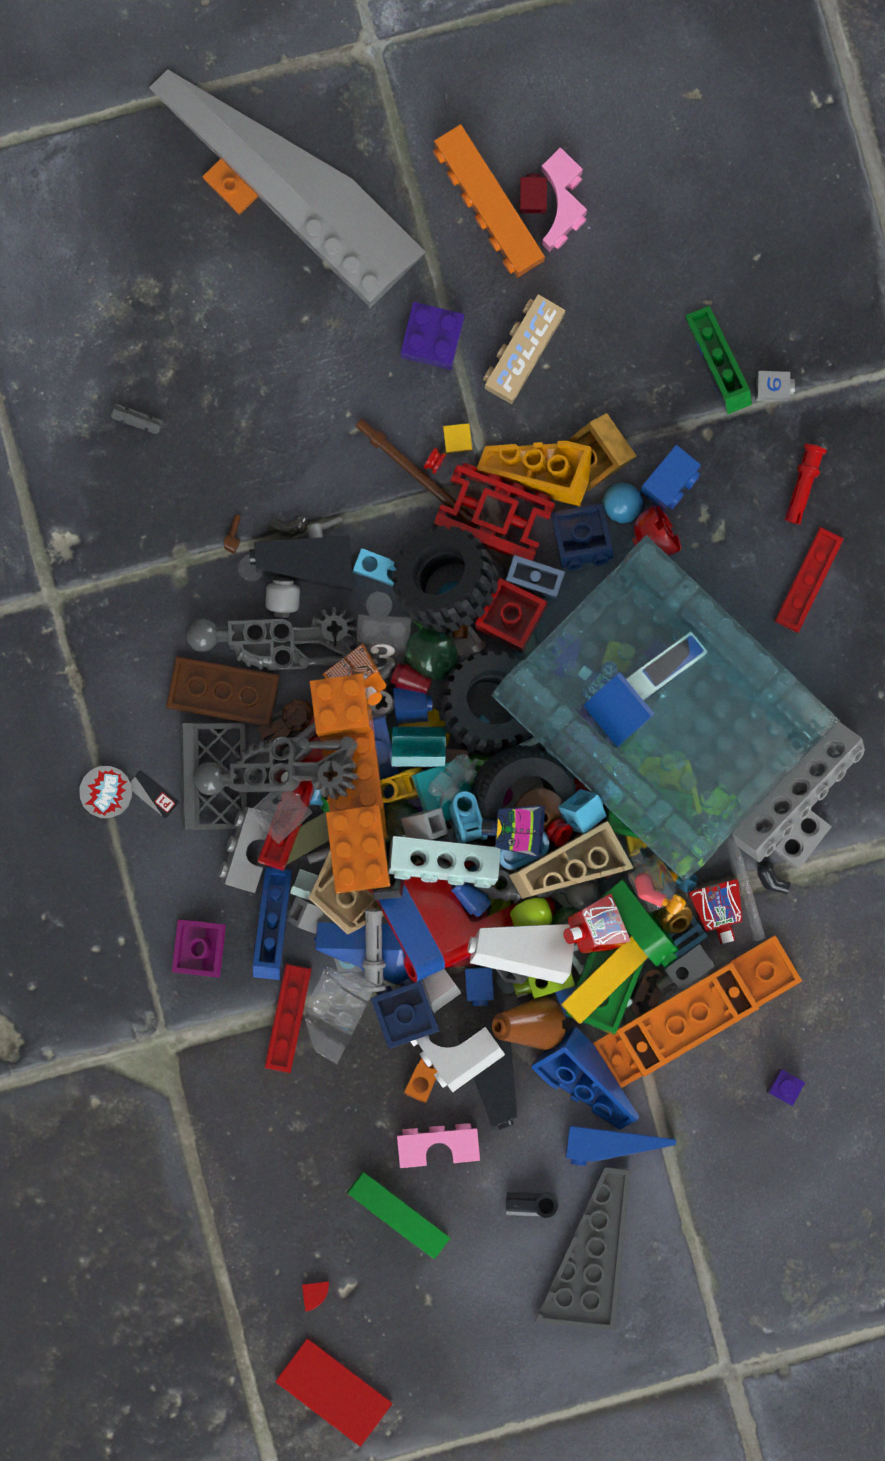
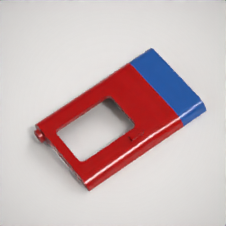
[368,836,555,982]

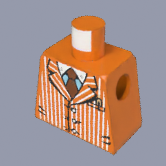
[322,644,386,706]

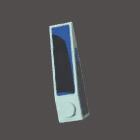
[626,632,708,702]

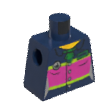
[481,805,545,857]

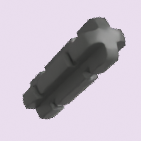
[111,404,163,434]

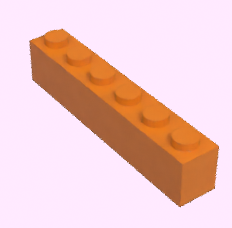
[433,124,545,278]

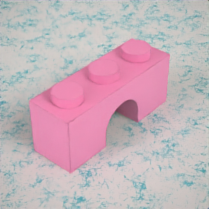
[397,1123,480,1168]

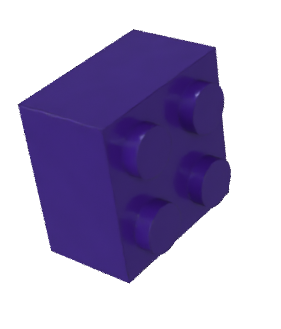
[401,302,465,370]

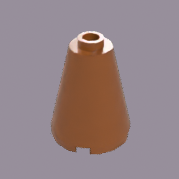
[492,996,565,1050]

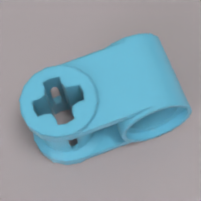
[449,791,488,844]

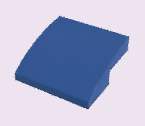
[583,673,655,747]

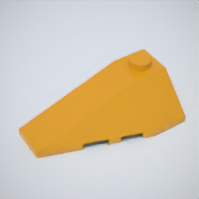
[477,441,592,506]

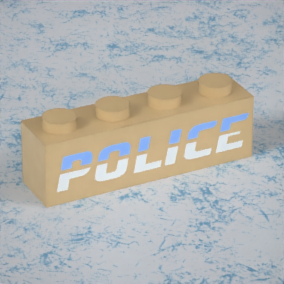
[483,295,565,404]

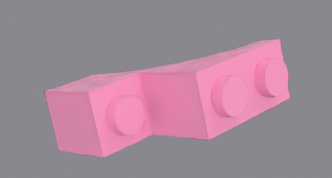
[541,148,587,252]

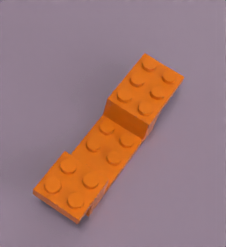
[310,673,390,894]
[593,935,802,1088]

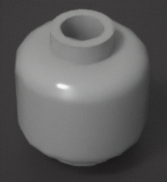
[265,578,300,618]

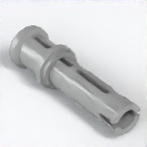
[362,908,386,992]

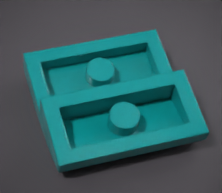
[392,727,446,767]
[412,758,472,821]

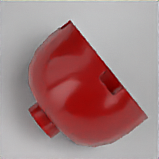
[632,505,682,559]

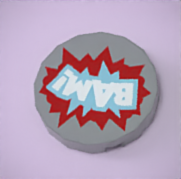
[80,766,132,818]

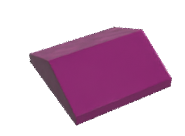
[172,919,226,978]

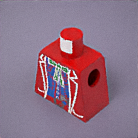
[687,879,742,944]
[563,894,630,953]

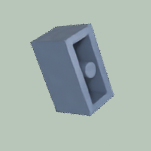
[506,555,565,600]

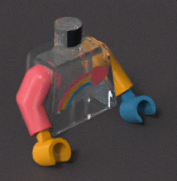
[628,846,698,914]

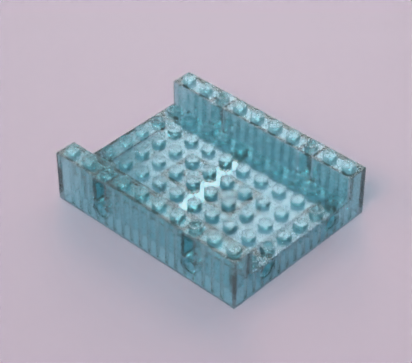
[491,535,840,881]

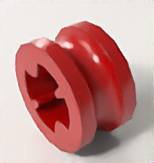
[424,447,447,474]
[546,819,573,846]

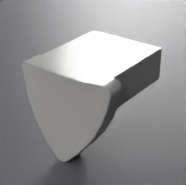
[445,625,487,661]

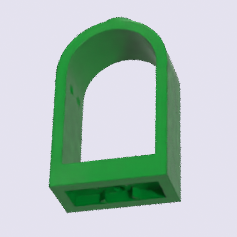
[601,880,679,967]

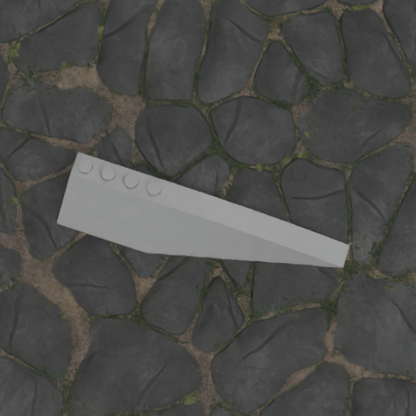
[149,69,426,308]

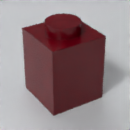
[520,173,547,214]

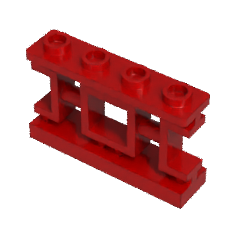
[432,463,555,561]

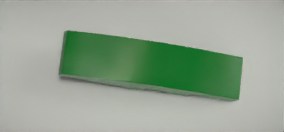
[346,1171,451,1260]

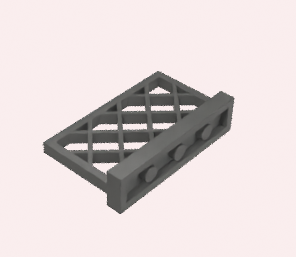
[180,723,247,831]

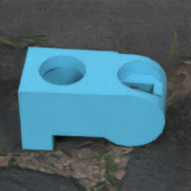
[352,548,396,586]

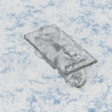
[428,754,478,806]

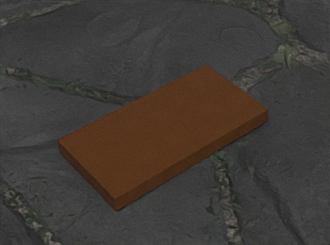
[166,656,280,727]

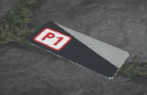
[131,771,178,818]

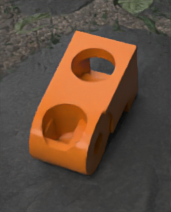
[404,1058,438,1103]

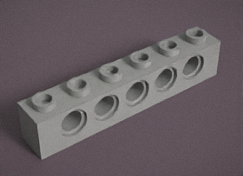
[732,721,865,862]

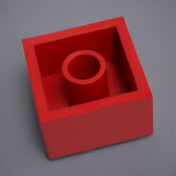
[475,578,547,654]

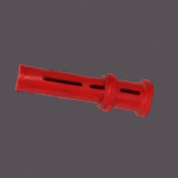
[784,443,827,525]

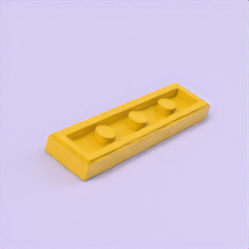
[561,936,648,1024]

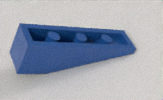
[253,867,292,980]
[565,1126,676,1166]

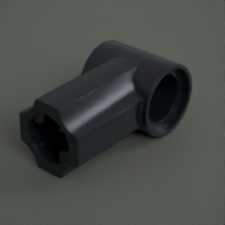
[506,1192,559,1218]

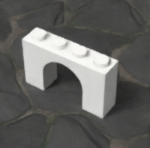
[410,969,505,1092]

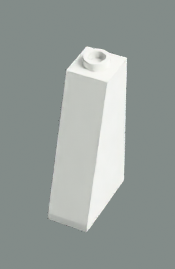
[467,924,574,984]

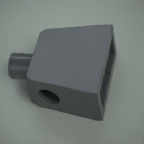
[655,943,715,995]

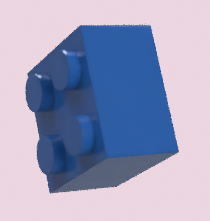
[640,445,701,512]

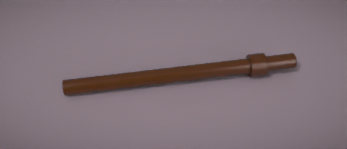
[355,419,477,528]

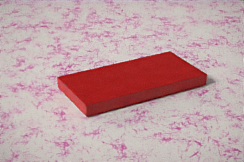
[275,1338,393,1447]

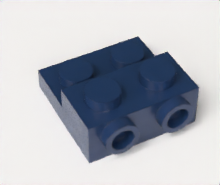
[551,503,613,571]
[371,978,440,1049]

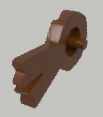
[257,699,314,742]

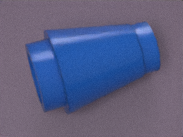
[451,882,491,917]

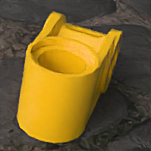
[381,767,423,804]

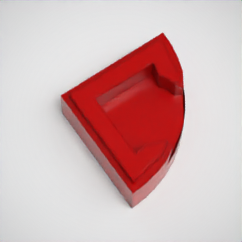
[302,1281,329,1312]

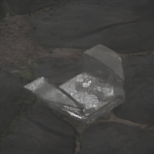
[305,965,376,1064]

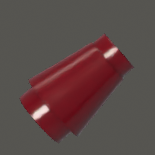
[391,663,432,694]

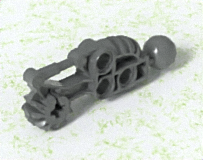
[185,607,357,671]
[193,737,358,800]
[436,820,598,910]

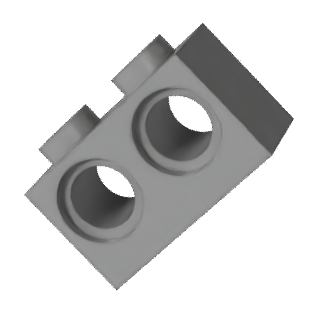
[774,811,832,869]

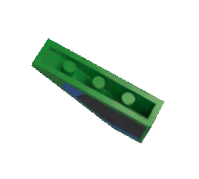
[685,306,752,415]

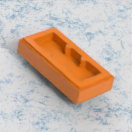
[202,159,258,215]

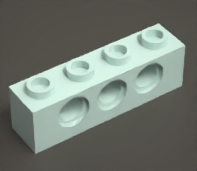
[388,836,500,888]

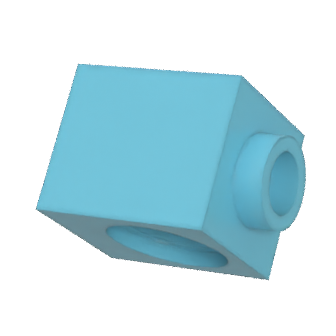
[558,789,606,834]

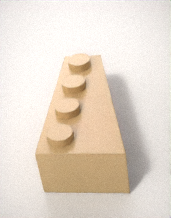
[509,821,633,899]

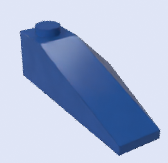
[315,922,413,985]
[531,1027,639,1129]

